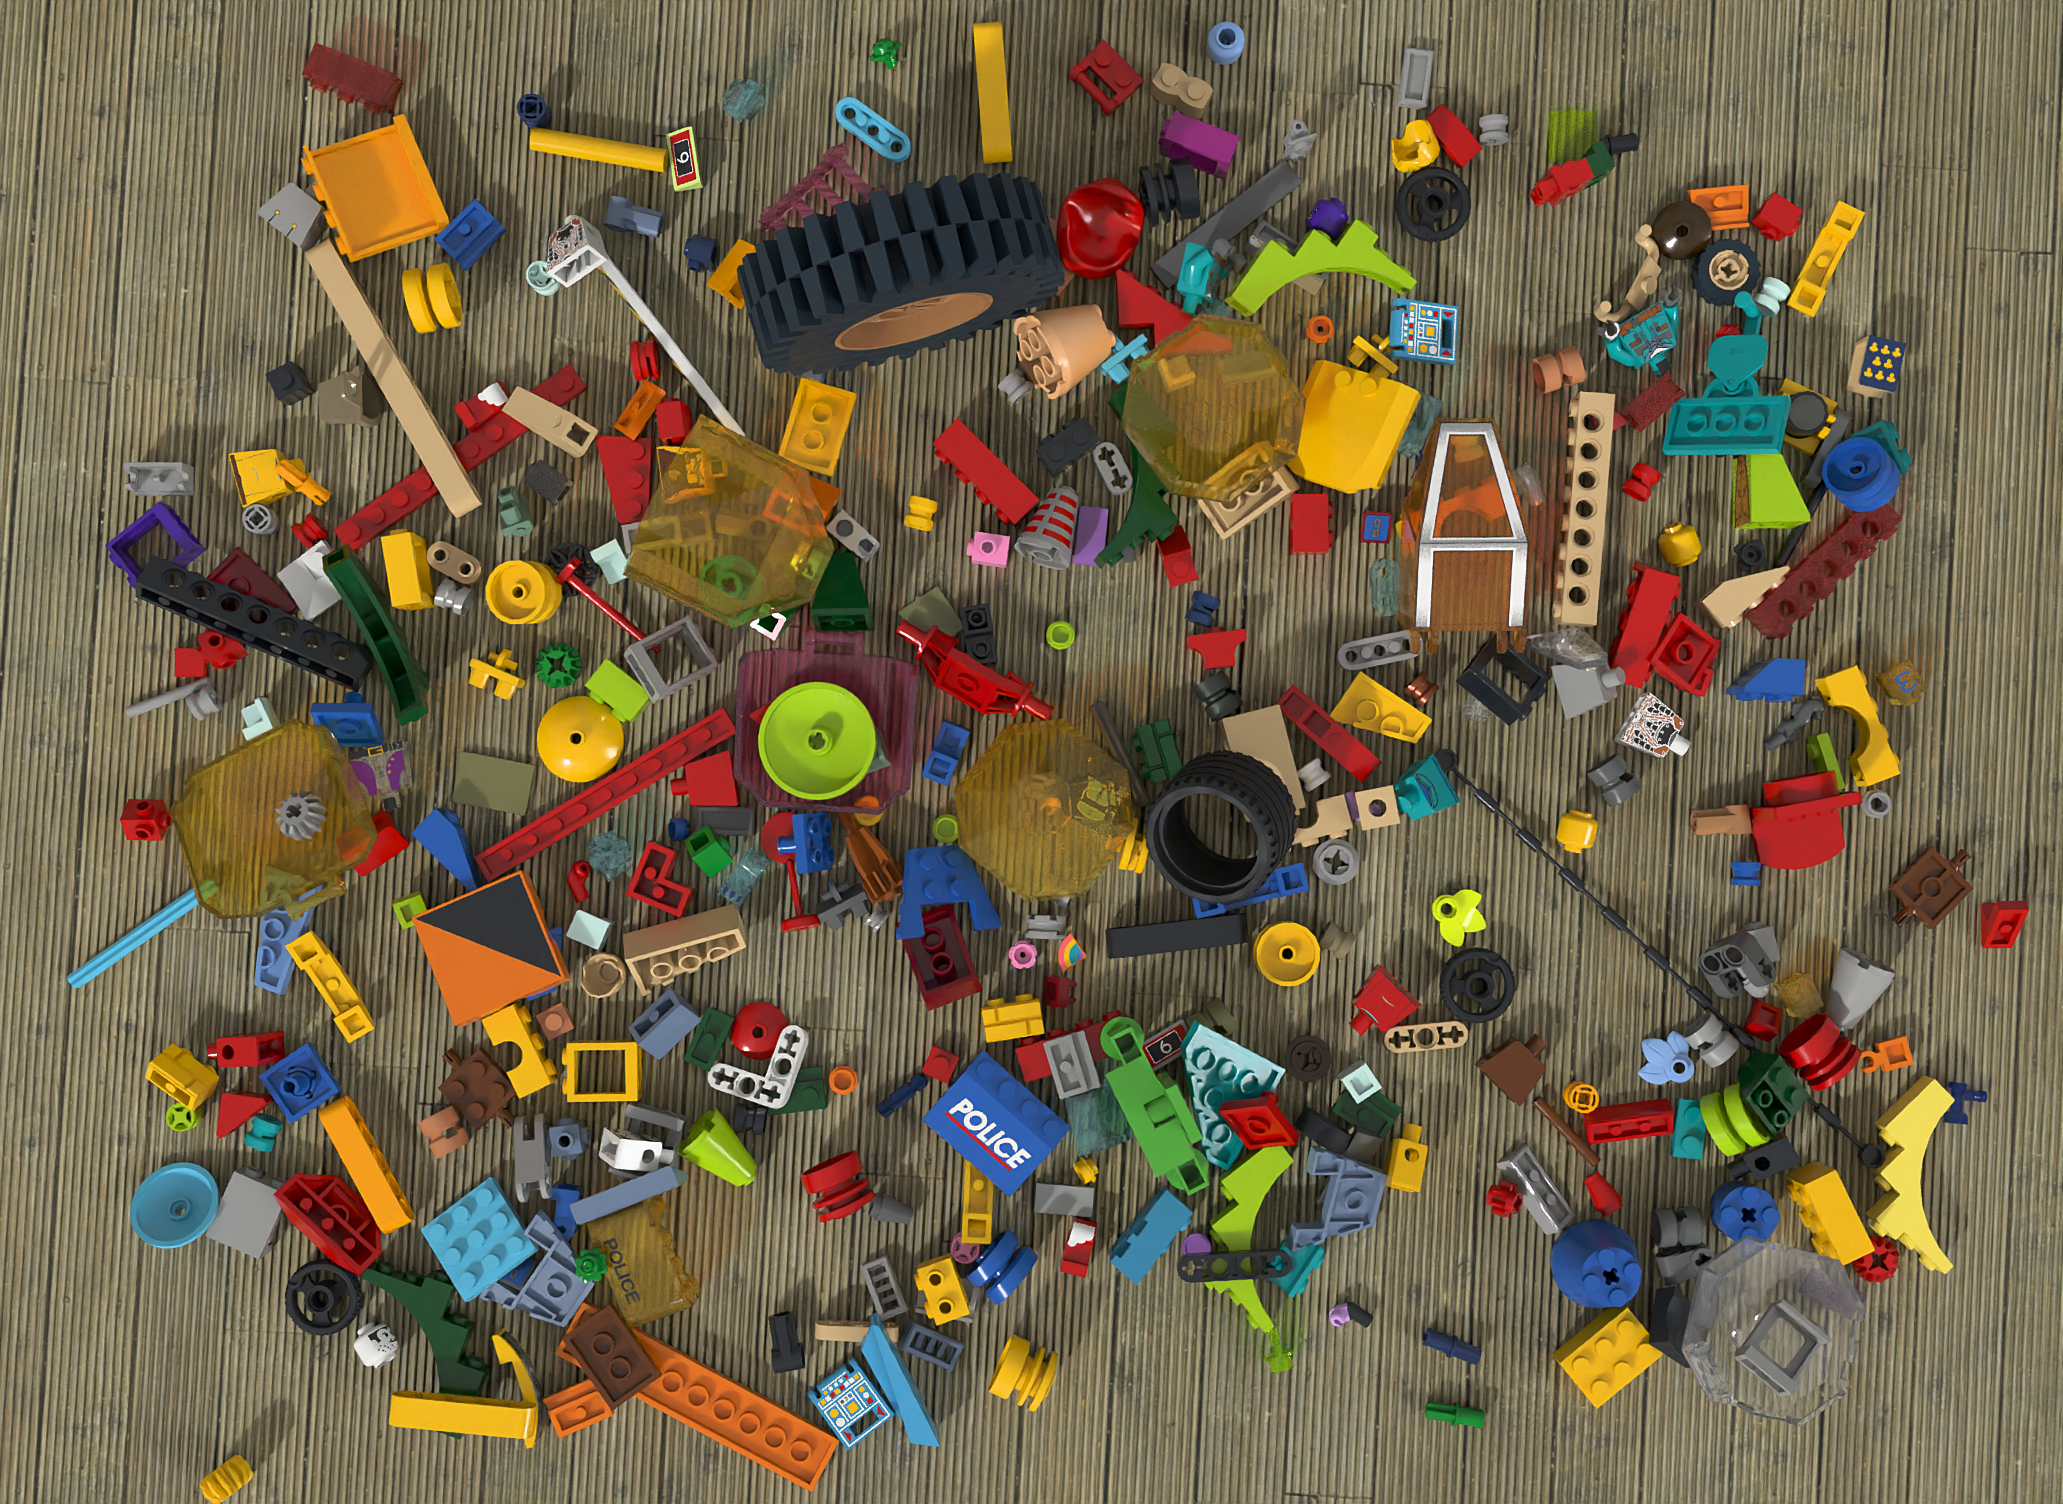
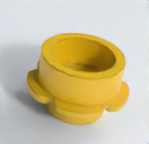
[1073,1156,1099,1184]

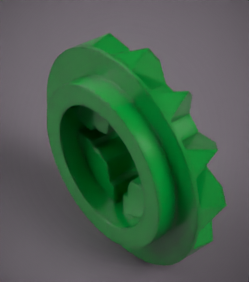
[535,642,582,689]

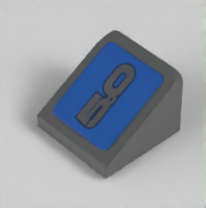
[499,1256,538,1290]

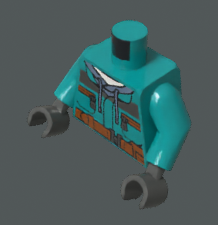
[1177,238,1249,316]
[1596,284,1682,377]

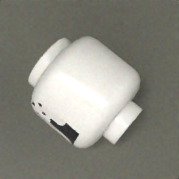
[354,1322,398,1369]

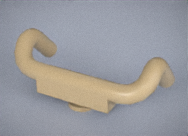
[1595,224,1662,324]

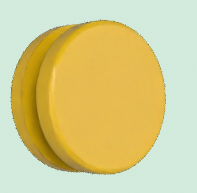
[1118,817,1149,874]

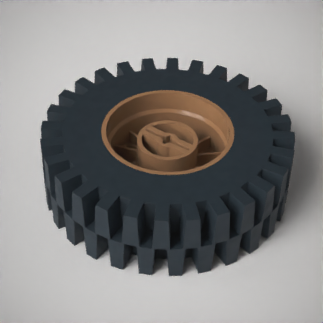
[737,172,1065,375]

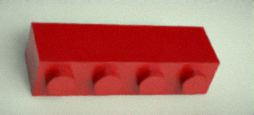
[933,418,1040,528]
[1015,1010,1128,1083]

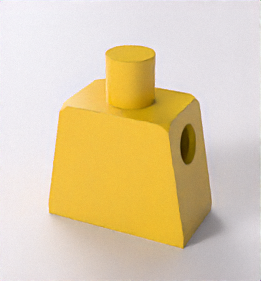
[1383,1123,1428,1192]

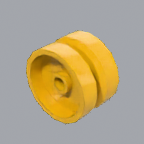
[402,262,463,334]
[486,560,562,624]
[1252,921,1320,986]

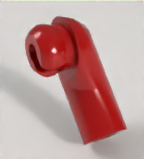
[566,860,591,904]

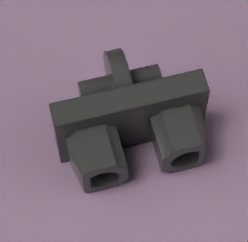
[815,879,870,931]

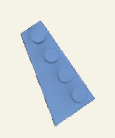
[254,865,323,994]

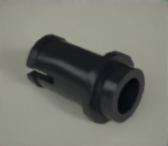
[1599,133,1638,157]

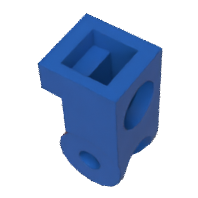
[549,1182,585,1241]

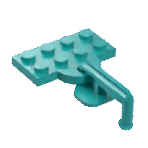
[1662,291,1791,455]

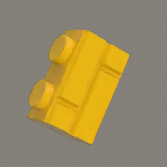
[981,993,1045,1043]
[145,1043,220,1111]

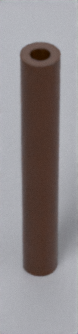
[1532,1096,1601,1167]

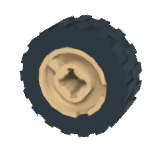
[1691,239,1761,307]

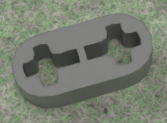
[1093,442,1133,495]

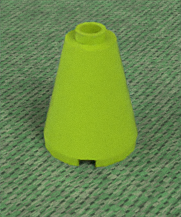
[676,1108,757,1187]

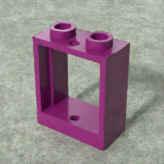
[1158,111,1240,180]

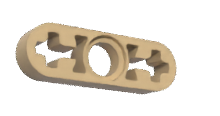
[1382,1020,1468,1053]
[815,1320,900,1343]

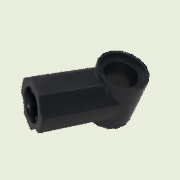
[768,1311,805,1374]

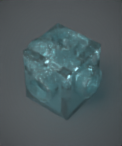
[587,830,633,882]

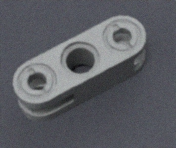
[514,1113,552,1202]

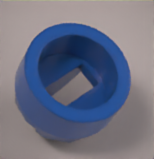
[668,818,691,841]

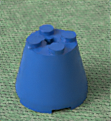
[1550,1219,1642,1308]

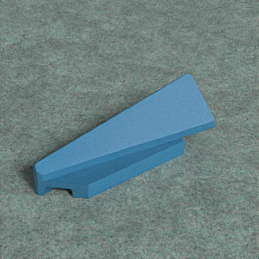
[861,1312,940,1447]

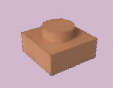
[535,1001,576,1041]

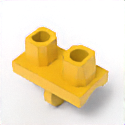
[1346,333,1399,378]
[468,649,526,701]

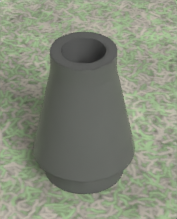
[868,1192,913,1225]

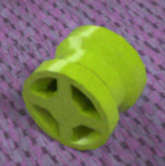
[166,1103,203,1132]

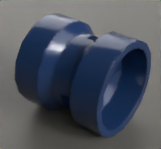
[517,93,552,129]
[1184,591,1221,628]

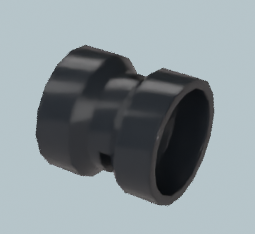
[734,1103,768,1136]

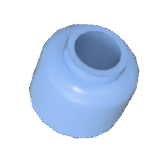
[1206,21,1245,65]

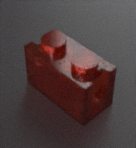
[1618,372,1687,433]

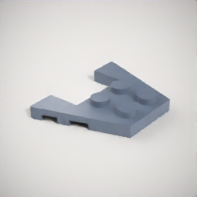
[1286,1146,1387,1252]
[479,1209,597,1327]

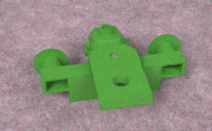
[1100,1017,1210,1196]

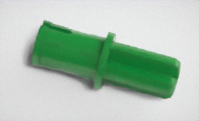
[1425,1401,1485,1429]

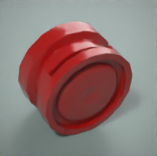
[630,338,661,381]

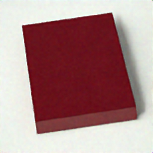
[206,546,300,624]

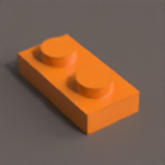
[613,379,666,440]

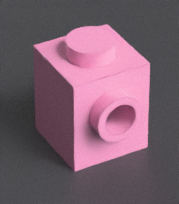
[967,531,1010,568]

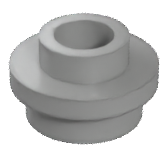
[1861,789,1891,818]

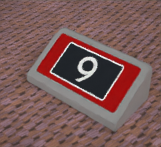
[1142,1018,1189,1072]

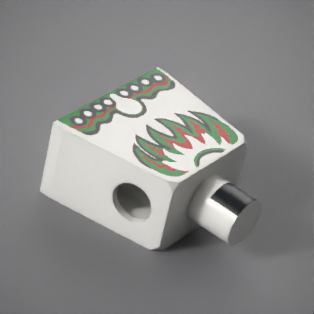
[598,1127,674,1172]

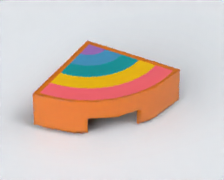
[1058,932,1087,972]

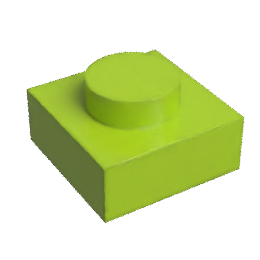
[392,891,428,930]

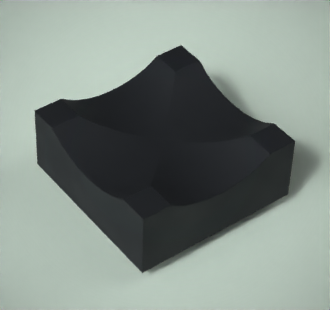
[1649,1286,1713,1368]

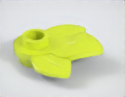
[1432,889,1486,947]

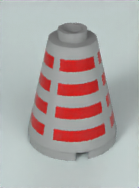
[1014,485,1079,570]

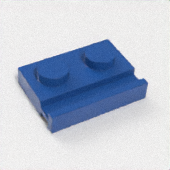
[434,199,507,271]

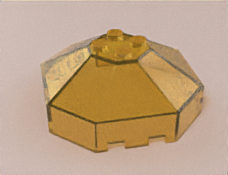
[1122,314,1307,504]
[954,719,1134,902]

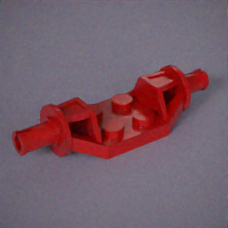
[895,619,1054,723]

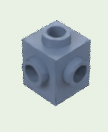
[546,1116,591,1161]

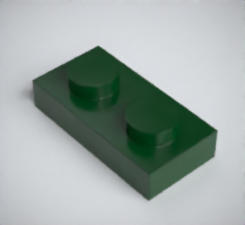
[683,1006,735,1072]

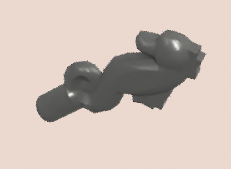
[1764,696,1825,752]

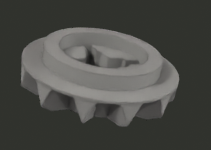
[1312,839,1359,885]

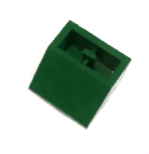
[1738,1050,1810,1138]

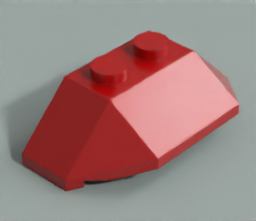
[273,1173,382,1276]

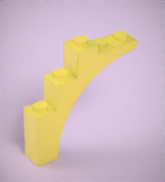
[1865,1076,1955,1274]

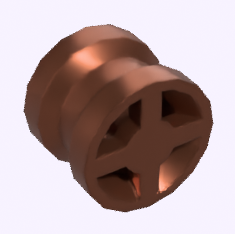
[1403,671,1440,707]

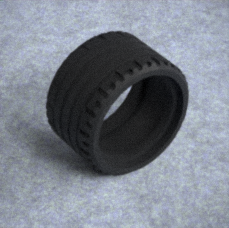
[1144,750,1297,904]

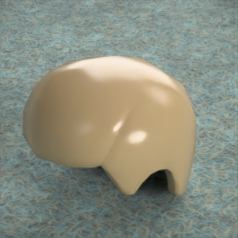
[580,952,626,998]

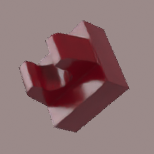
[1043,975,1077,1008]

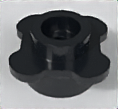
[1734,539,1767,571]

